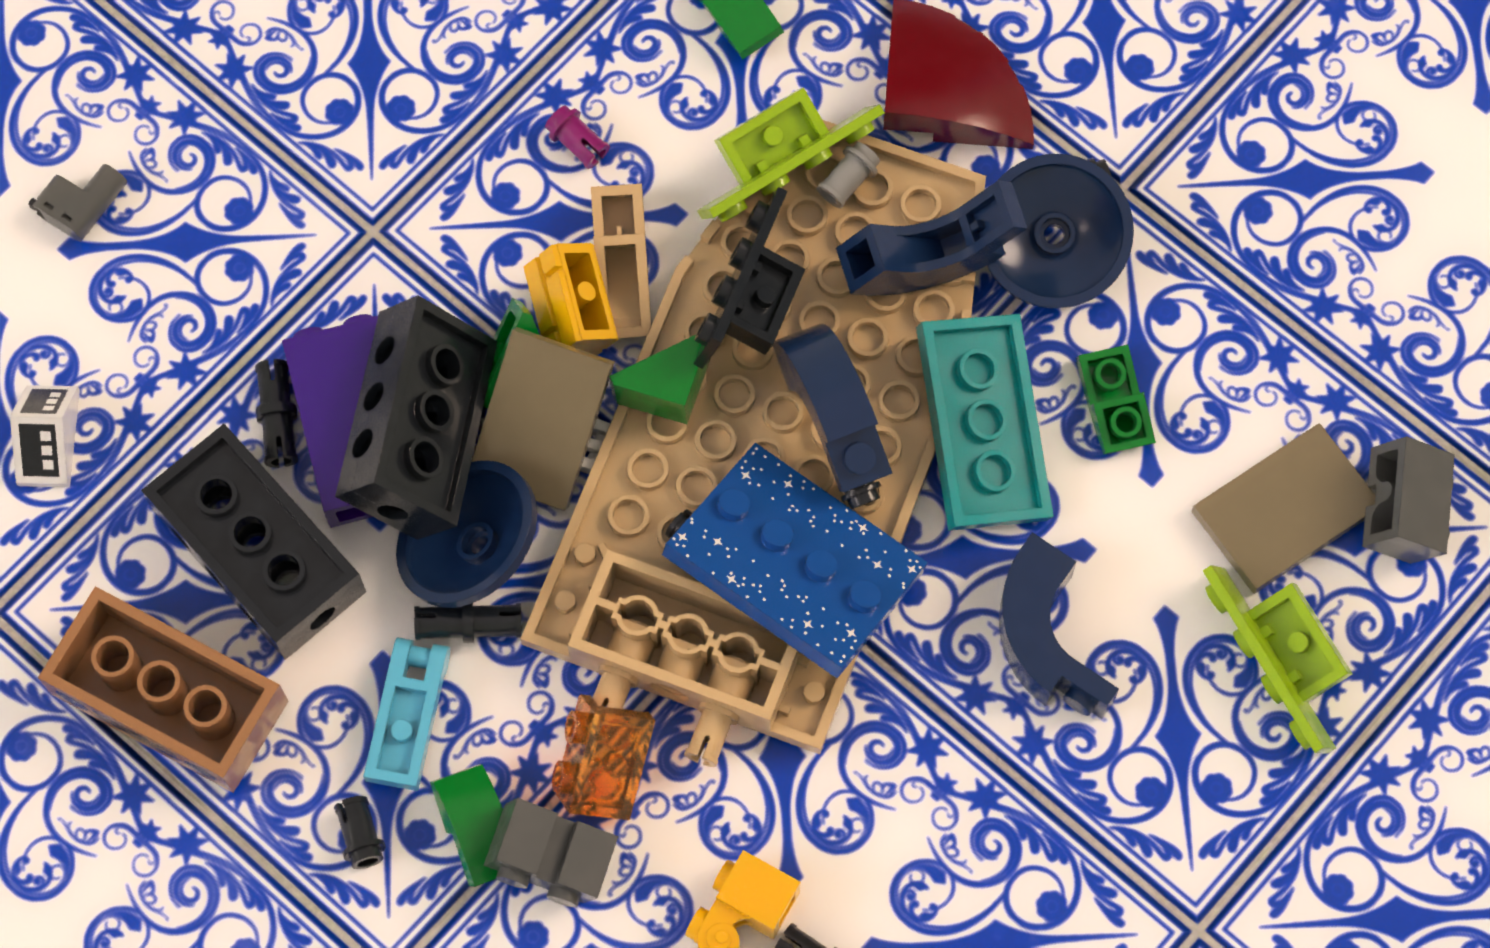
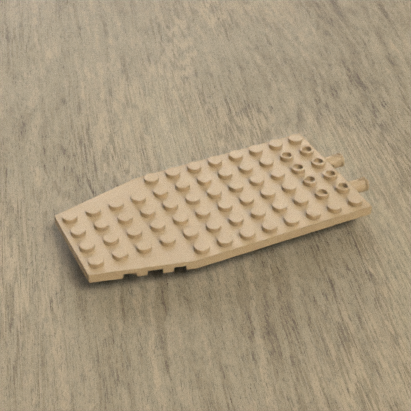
[520,120,986,767]

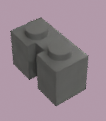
[1362,436,1455,564]
[484,798,618,908]

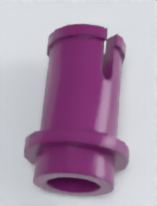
[545,105,610,169]

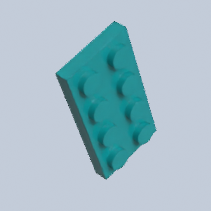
[916,314,1054,531]

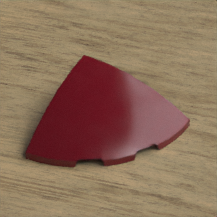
[883,0,1034,149]

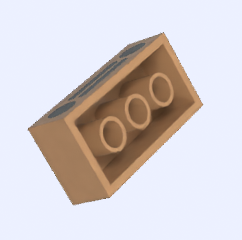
[38,586,289,793]

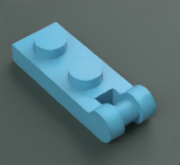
[363,637,450,791]

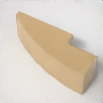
[591,183,651,339]

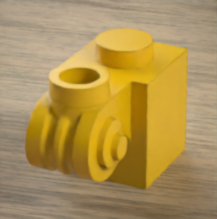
[685,850,801,948]

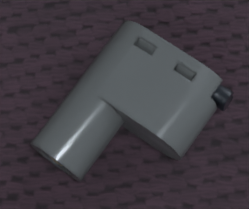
[28,164,127,242]

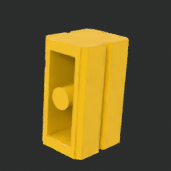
[523,243,619,355]

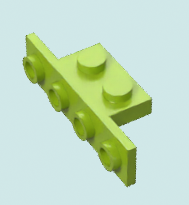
[697,87,885,222]
[1203,565,1353,754]

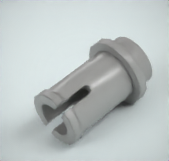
[817,142,880,209]

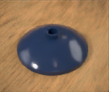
[987,154,1134,309]
[396,460,537,608]

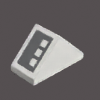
[10,385,80,488]

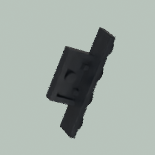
[693,187,805,369]

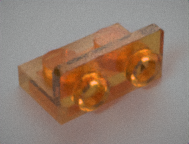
[552,694,656,820]

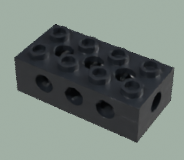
[335,295,498,540]
[141,424,367,660]

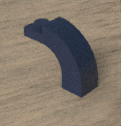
[836,180,1028,296]
[773,323,893,492]
[999,532,1119,719]

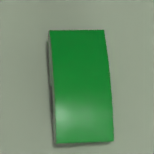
[699,0,784,60]
[1075,345,1156,455]
[430,764,503,887]

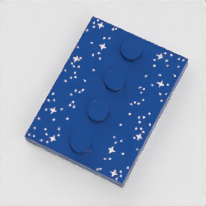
[662,443,928,678]

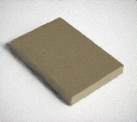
[472,327,615,511]
[1191,423,1375,594]

